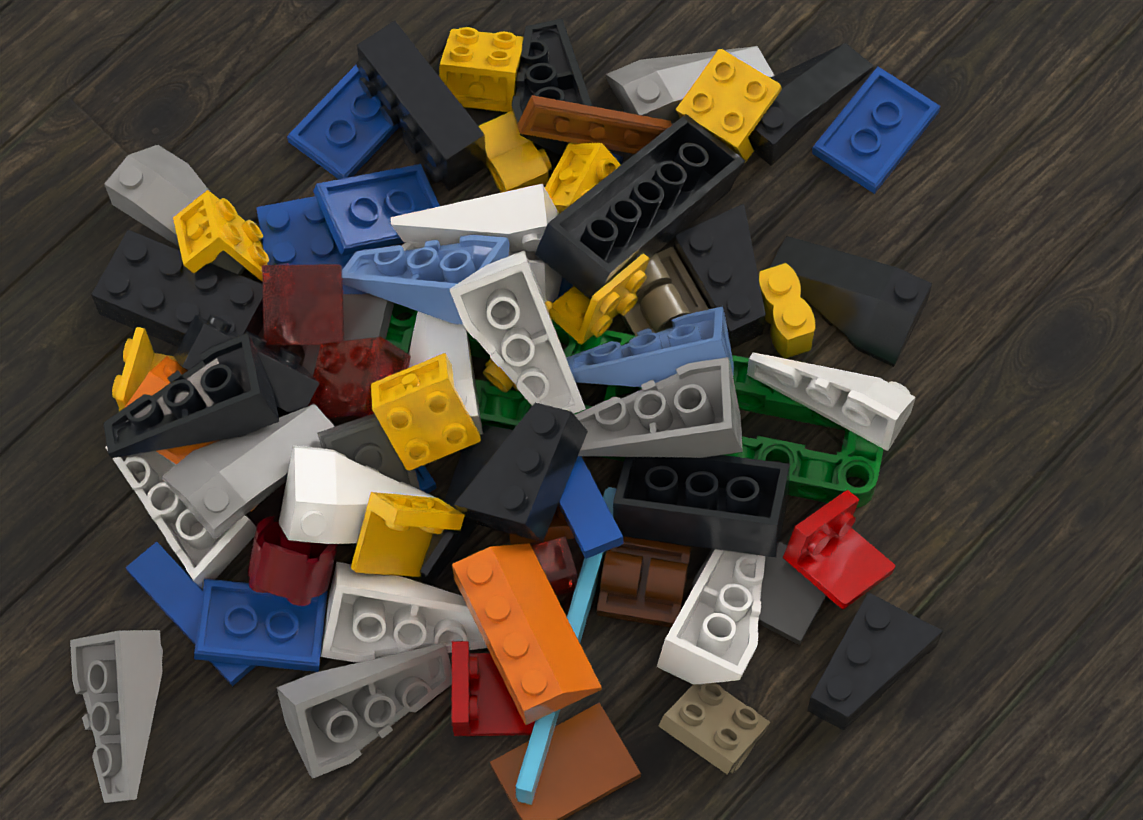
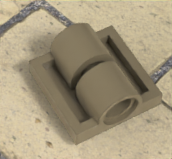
[619,246,709,336]
[658,683,771,775]

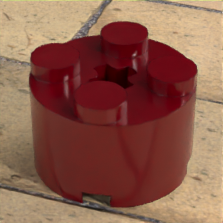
[248,516,338,606]

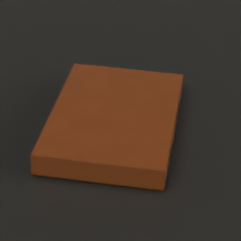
[490,702,641,820]

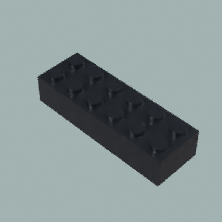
[535,114,745,300]

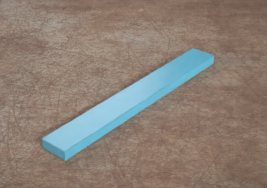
[516,487,617,805]

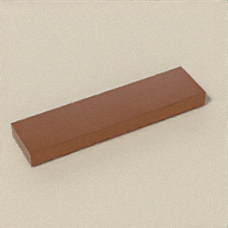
[517,95,672,154]

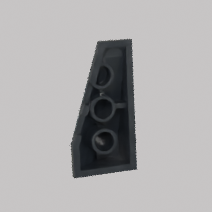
[512,18,592,156]

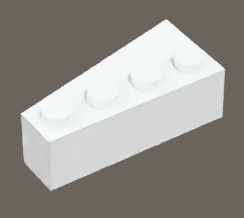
[105,446,256,590]

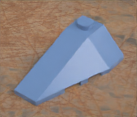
[337,235,510,325]
[566,306,734,387]

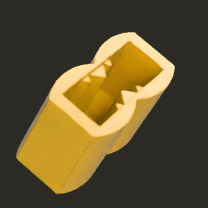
[478,111,552,193]
[759,263,815,359]

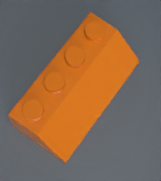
[452,543,602,725]

